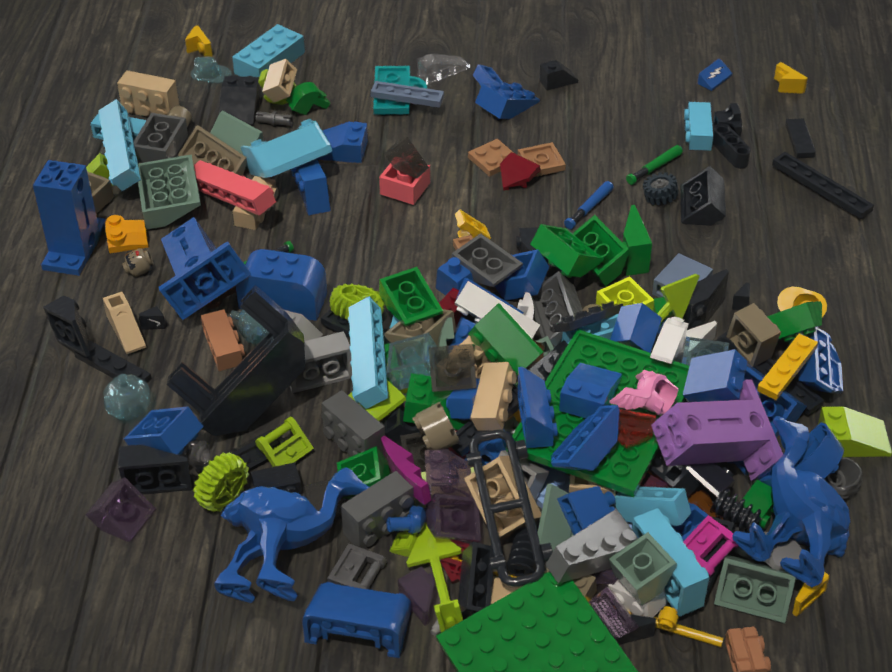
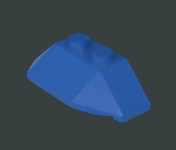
[798,327,843,394]
[551,405,619,471]

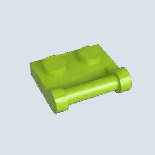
[255,416,314,467]

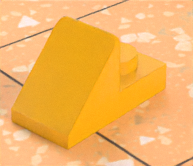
[185,25,213,59]
[774,62,808,93]
[455,209,491,239]

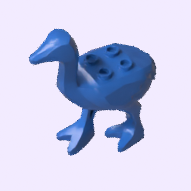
[732,416,850,587]
[214,467,369,603]

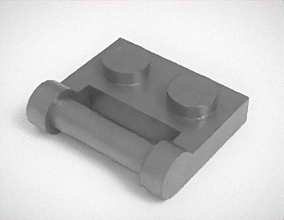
[328,544,387,590]

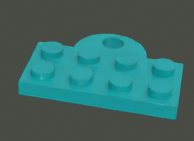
[373,66,427,115]

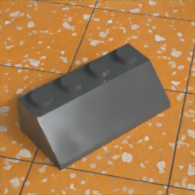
[531,271,583,347]

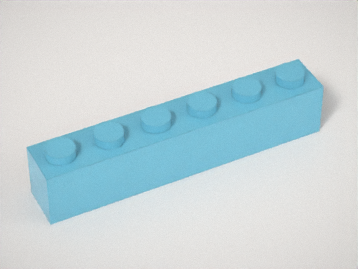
[99,99,141,191]
[348,296,388,409]

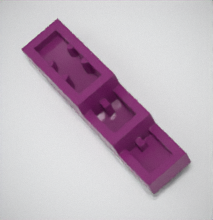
[381,436,431,505]

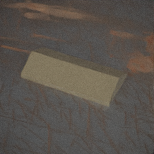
[177,125,247,176]

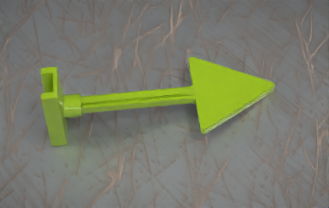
[657,274,700,322]
[406,523,463,633]

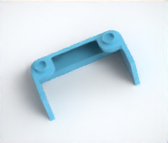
[241,119,333,178]

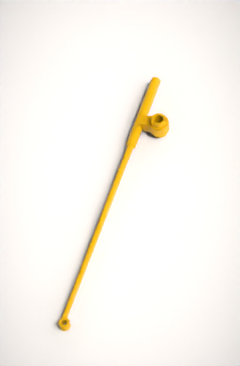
[449,555,724,647]

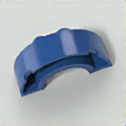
[759,423,844,487]

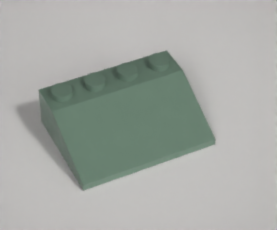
[138,154,201,230]

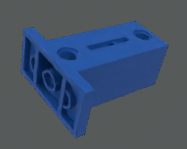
[33,160,106,276]
[158,217,251,320]

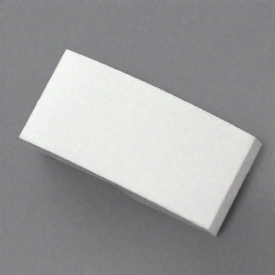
[517,292,534,320]

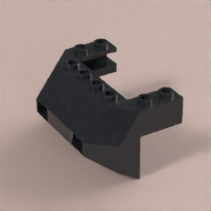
[167,285,305,436]

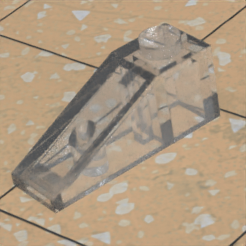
[417,53,470,84]

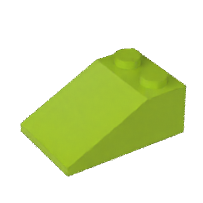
[818,407,892,457]

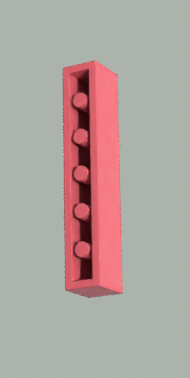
[194,160,276,216]

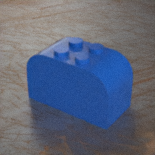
[236,249,327,321]

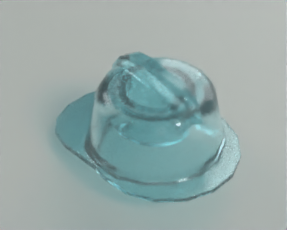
[191,56,232,83]

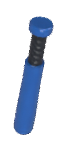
[564,181,614,229]

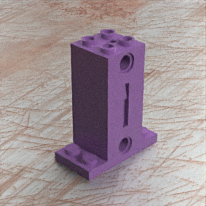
[651,380,783,481]

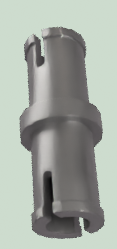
[256,111,294,126]

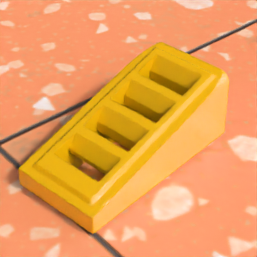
[792,572,829,616]

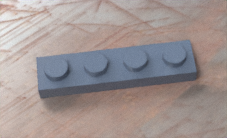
[371,81,444,107]

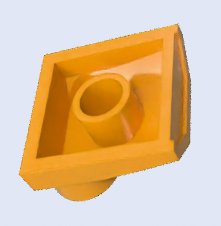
[105,215,149,253]

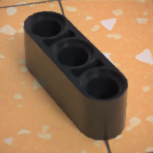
[712,124,751,169]

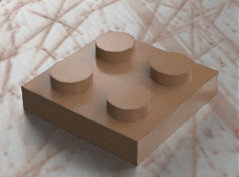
[468,139,514,177]
[518,142,566,177]

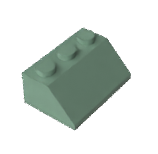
[210,111,264,171]
[538,484,574,568]
[714,555,796,623]

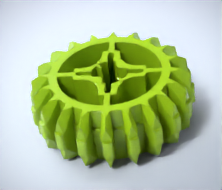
[329,283,385,320]
[193,452,249,512]

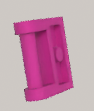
[683,515,739,577]

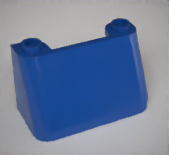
[302,582,412,658]

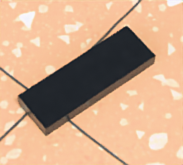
[785,118,816,158]

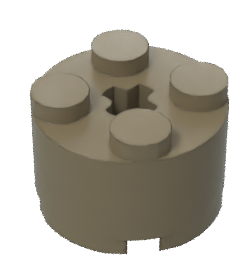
[413,402,460,454]

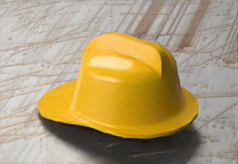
[777,286,827,317]

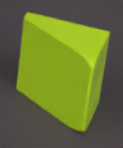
[390,532,419,557]

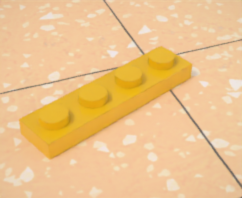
[757,334,818,400]

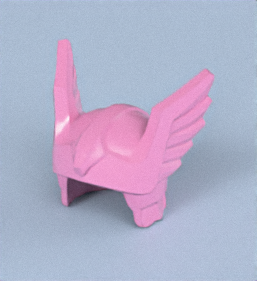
[610,370,679,416]

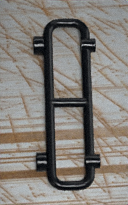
[466,429,553,587]

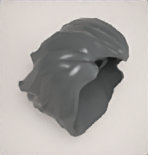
[824,457,863,499]

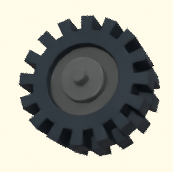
[643,172,679,205]

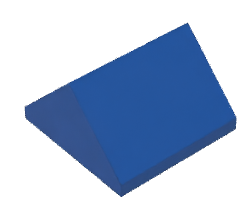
[610,303,662,353]

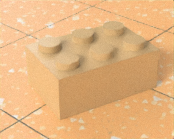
[117,71,179,117]
[464,456,541,539]

